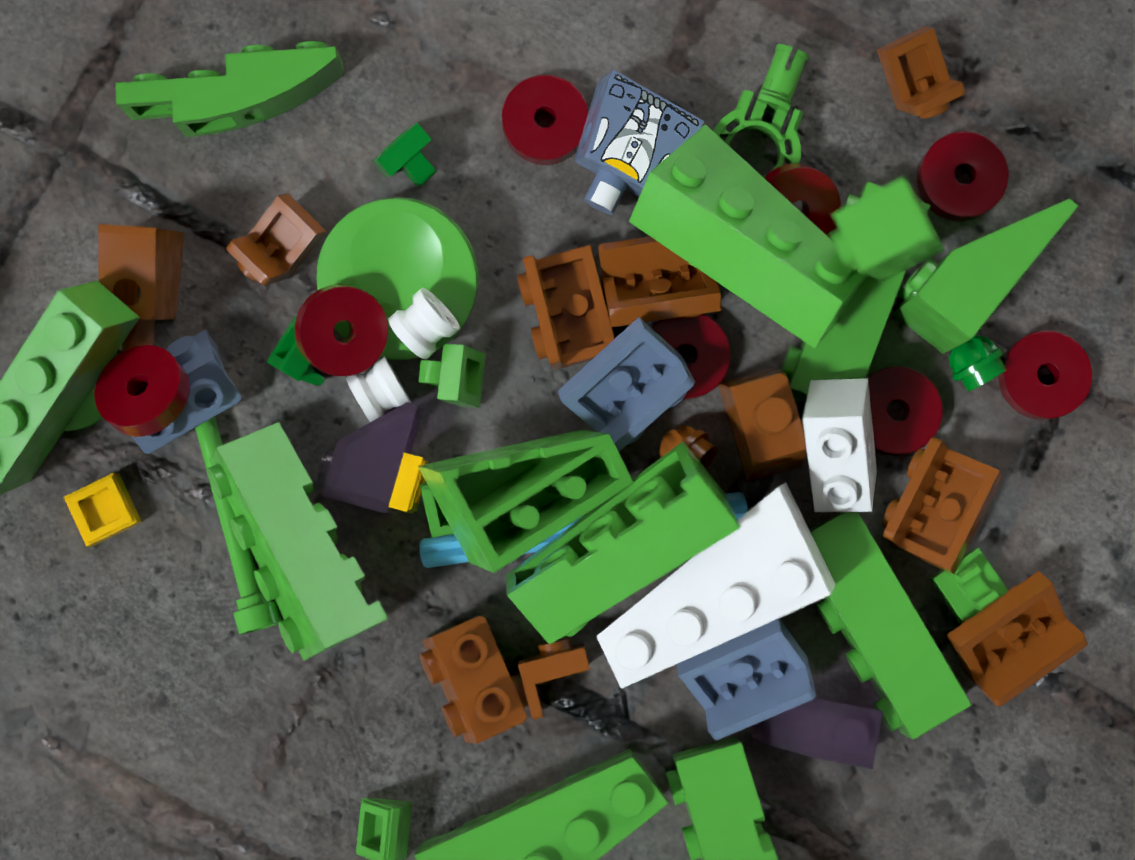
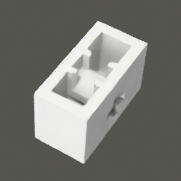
[803,378,877,512]

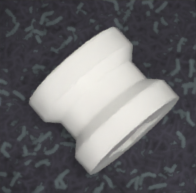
[388,288,460,360]
[346,356,412,425]

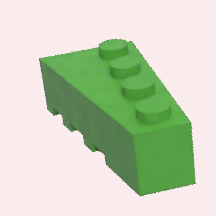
[207,422,388,661]
[506,441,741,645]
[666,736,778,860]

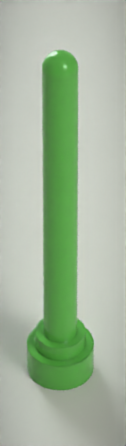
[195,416,282,635]

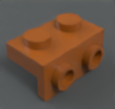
[598,236,721,327]
[517,245,615,370]
[882,437,1003,575]
[947,571,1088,707]
[419,616,527,744]

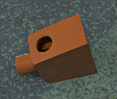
[98,224,184,351]
[718,368,807,483]

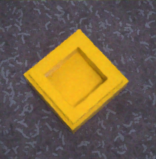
[388,452,428,514]
[64,472,142,547]

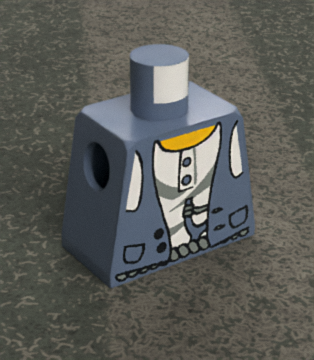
[575,70,704,215]

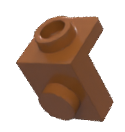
[877,26,966,119]
[226,193,326,286]
[511,637,590,720]

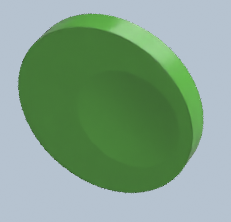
[316,197,479,360]

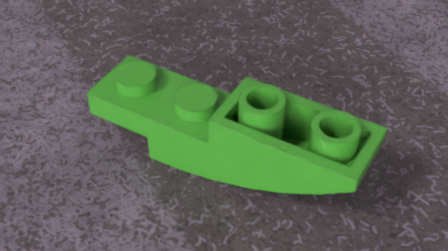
[115,41,344,137]

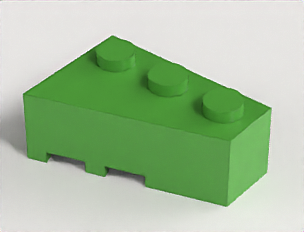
[418,429,634,573]

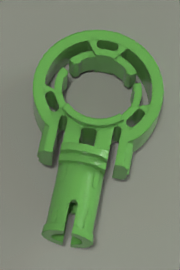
[713,44,810,178]

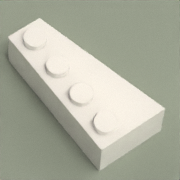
[597,482,836,689]

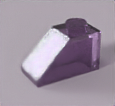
[317,402,423,515]
[751,695,883,769]

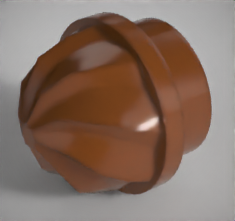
[659,425,717,470]

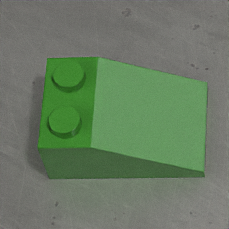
[892,199,1078,354]

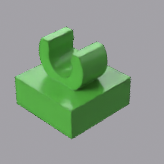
[418,344,486,408]
[928,548,1008,625]

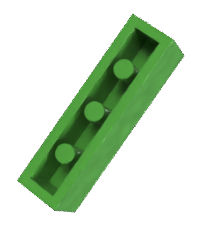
[830,177,945,281]
[780,181,930,403]
[0,281,140,495]
[809,512,972,740]

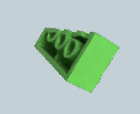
[629,124,867,349]
[414,749,669,860]

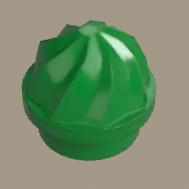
[948,335,1007,392]

